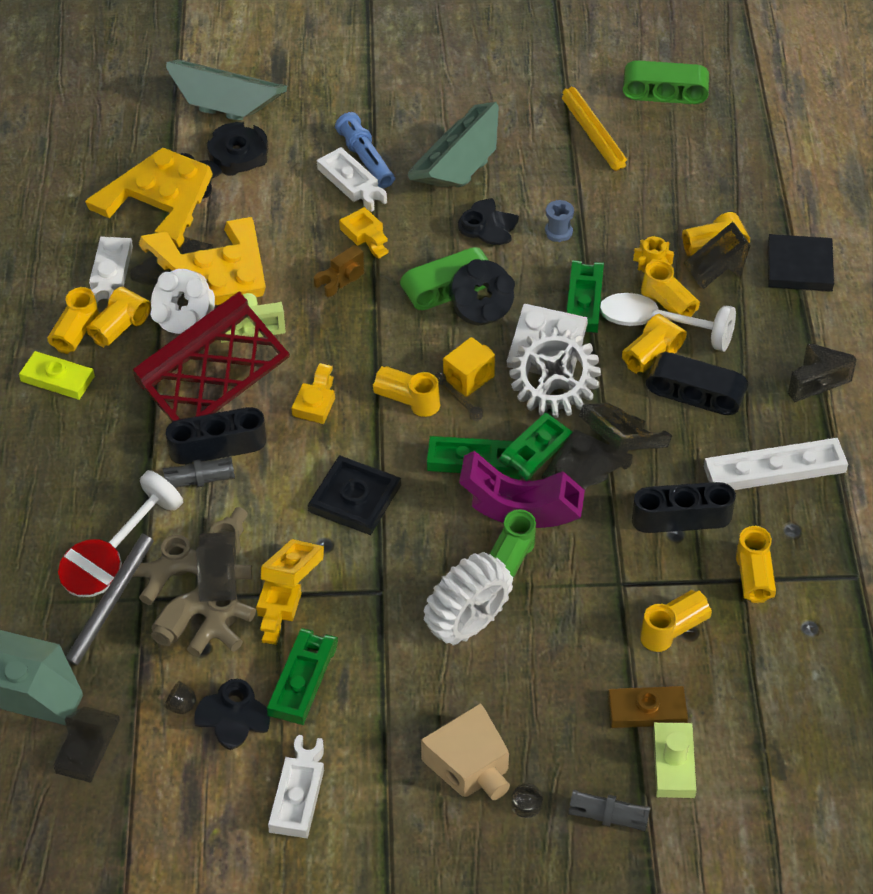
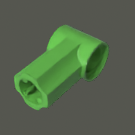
[490,509,536,578]

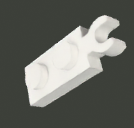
[317,147,387,212]
[89,237,133,305]
[268,735,324,839]

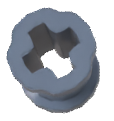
[545,200,574,242]

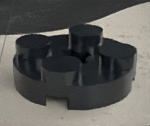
[207,122,268,176]
[449,259,515,326]

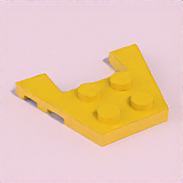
[85,148,213,248]
[139,217,266,305]

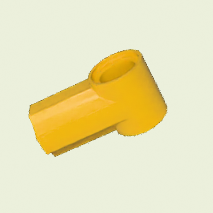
[682,212,750,256]
[641,260,700,317]
[86,286,151,348]
[47,287,99,354]
[622,314,687,374]
[373,366,441,417]
[736,526,776,603]
[640,590,712,652]

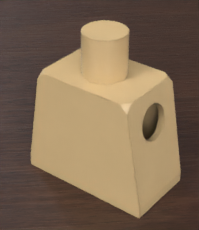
[421,703,510,800]

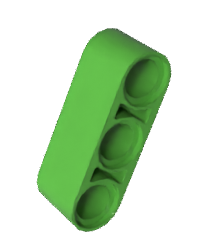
[623,60,709,104]
[400,247,489,310]

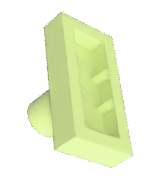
[221,293,286,343]
[653,722,696,798]

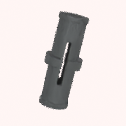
[163,457,235,488]
[568,790,650,832]

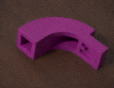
[459,451,585,528]

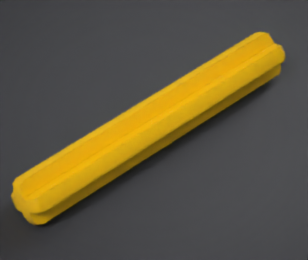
[562,86,627,171]

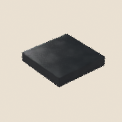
[768,234,834,291]
[308,455,401,535]

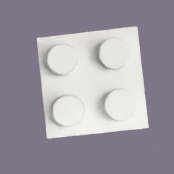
[507,304,588,377]

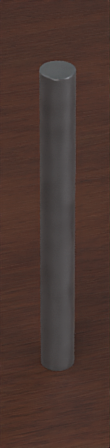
[66,533,154,666]

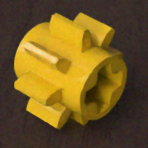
[633,236,674,273]

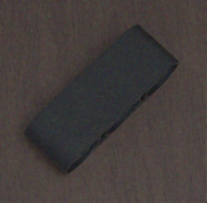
[646,352,748,416]
[166,407,267,465]
[632,482,736,533]

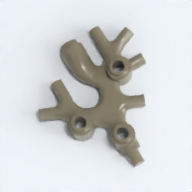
[132,507,256,657]

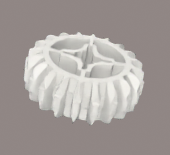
[509,327,601,418]
[423,552,513,645]

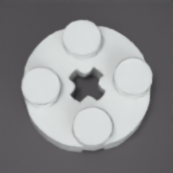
[151,269,215,334]

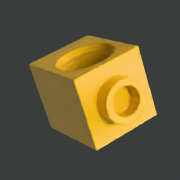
[443,337,495,397]

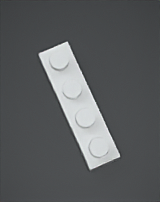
[704,438,848,490]

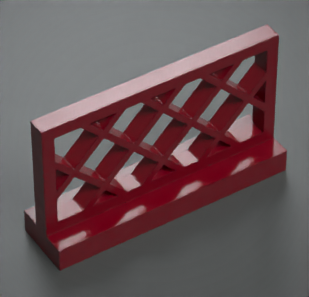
[133,291,290,422]

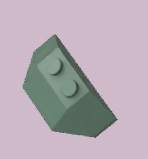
[166,59,287,120]
[407,102,499,187]
[0,630,83,726]

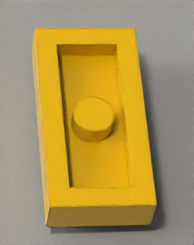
[261,539,324,587]

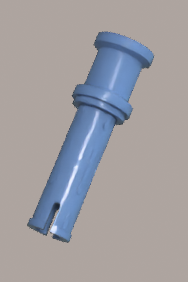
[335,112,395,188]

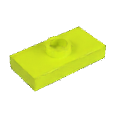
[19,351,95,400]

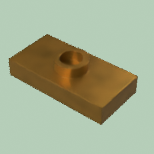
[608,686,688,728]

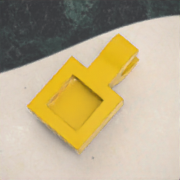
[339,207,389,259]
[291,363,335,424]
[256,580,302,645]

